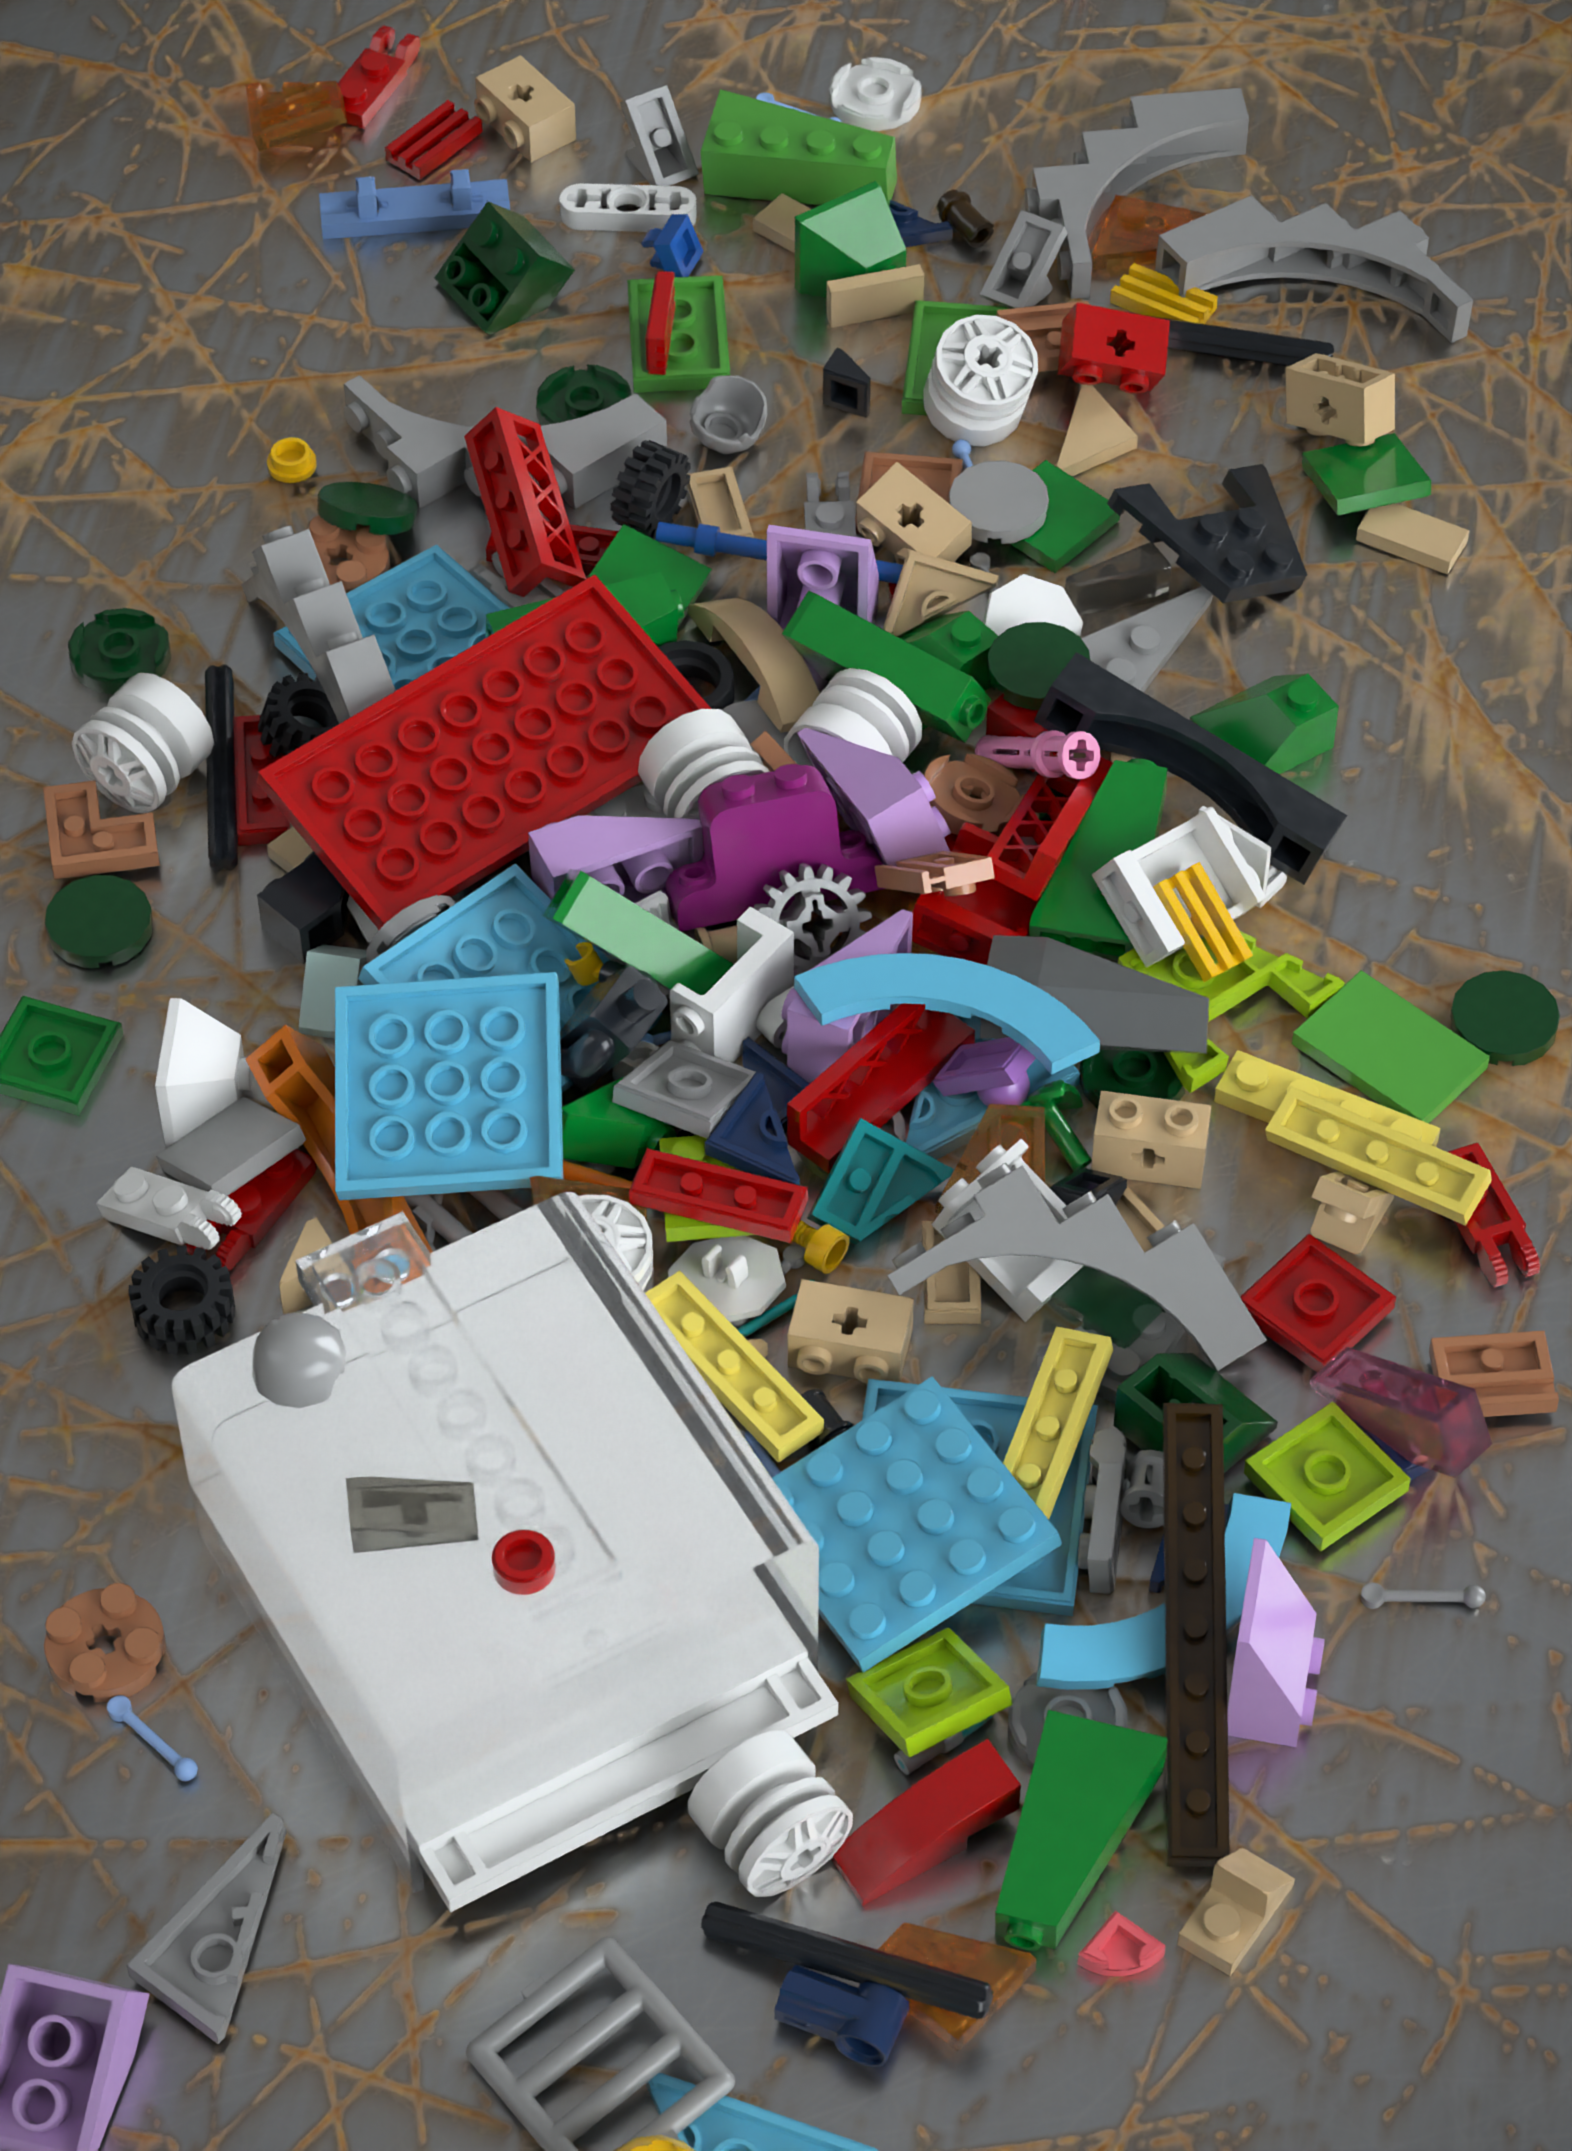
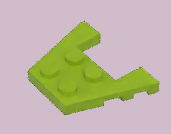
[1117,930,1345,1093]

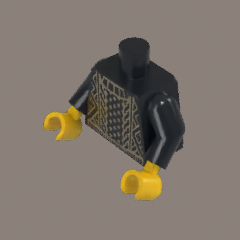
[560,942,668,1091]

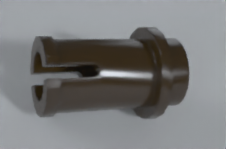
[937,189,994,248]

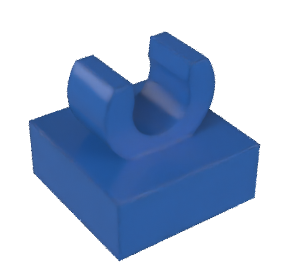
[641,214,704,277]

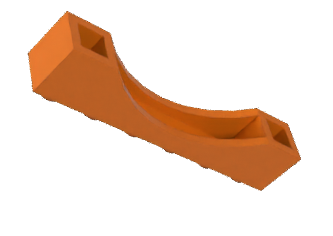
[245,1025,453,1316]

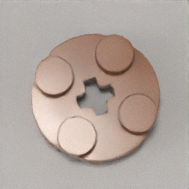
[303,515,390,593]
[924,754,1025,837]
[44,1583,166,1703]

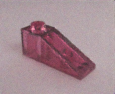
[1310,1347,1492,1478]

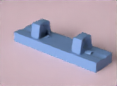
[319,169,510,240]

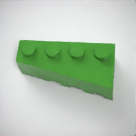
[700,89,897,206]

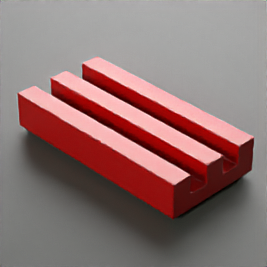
[385,100,483,180]
[645,271,676,375]

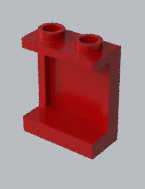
[912,822,1054,965]

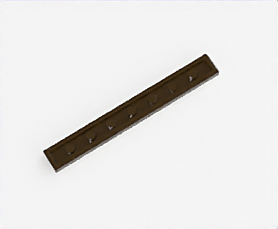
[1162,1403,1230,1867]

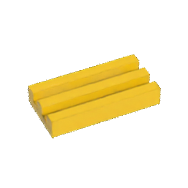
[1110,263,1218,324]
[1153,862,1253,982]

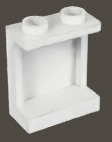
[1092,807,1266,968]
[670,907,794,1063]
[931,1139,1086,1322]

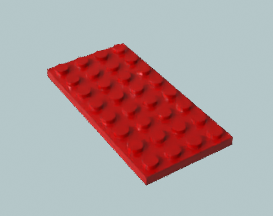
[257,574,711,930]

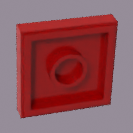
[1240,1233,1396,1376]

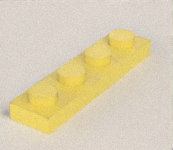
[1214,1050,1440,1147]
[1265,1086,1492,1226]
[635,1270,824,1463]
[1003,1326,1113,1520]

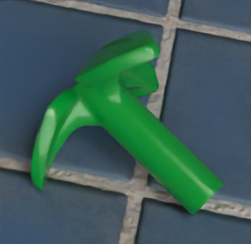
[1002,1080,1092,1172]

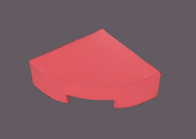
[1077,1910,1166,1977]

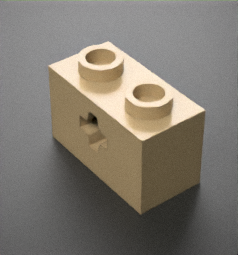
[474,55,576,163]
[1286,353,1395,446]
[856,462,972,564]
[1091,1091,1212,1189]
[788,1279,914,1384]

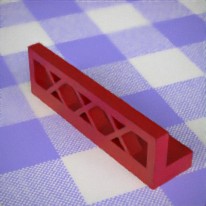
[464,407,586,597]
[987,757,1113,901]
[787,1003,975,1174]

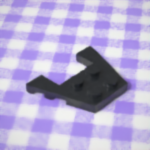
[1107,464,1308,603]

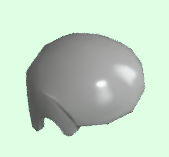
[690,375,768,454]
[252,1312,346,1408]

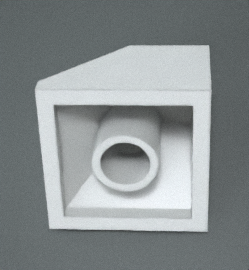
[155,998,253,1148]

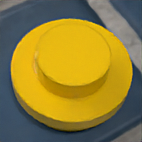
[267,437,317,483]

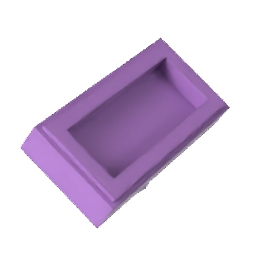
[933,1037,1036,1112]

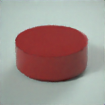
[492,1529,556,1595]

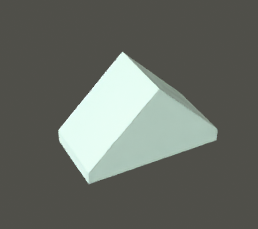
[299,944,368,1039]

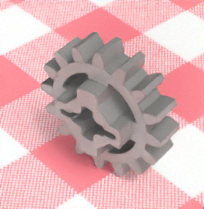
[754,863,872,976]

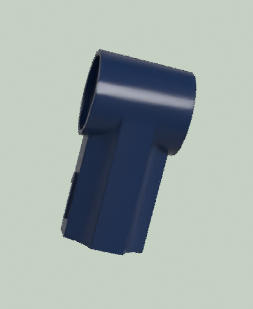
[774,1965,910,2067]

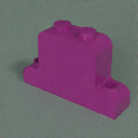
[666,764,886,932]

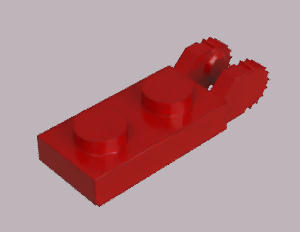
[321,25,421,129]
[1448,1142,1541,1287]
[185,1149,317,1271]

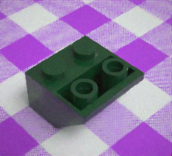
[434,201,575,335]
[1113,1353,1278,1473]

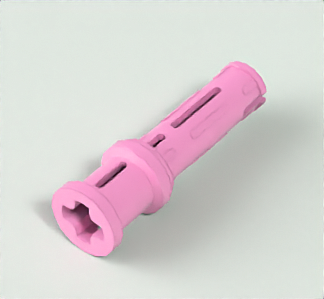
[975,730,1101,779]

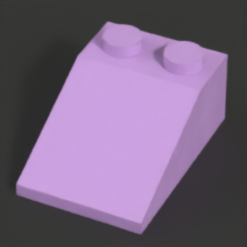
[767,525,879,630]
[797,728,951,891]
[528,815,703,903]
[782,909,913,1083]
[1228,1538,1325,1747]
[0,1964,150,2151]

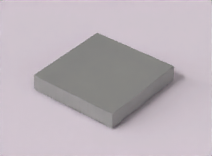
[612,1040,756,1138]
[156,1096,306,1196]

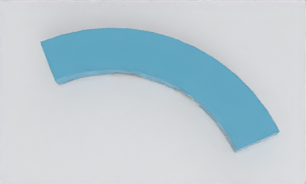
[794,953,1100,1075]
[1036,1493,1291,1690]

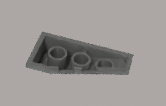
[980,935,1210,1054]

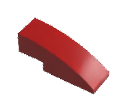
[831,1739,1021,1906]

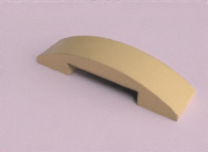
[687,598,820,733]

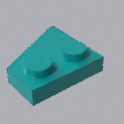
[807,1118,954,1245]

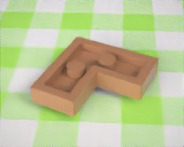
[43,780,160,880]

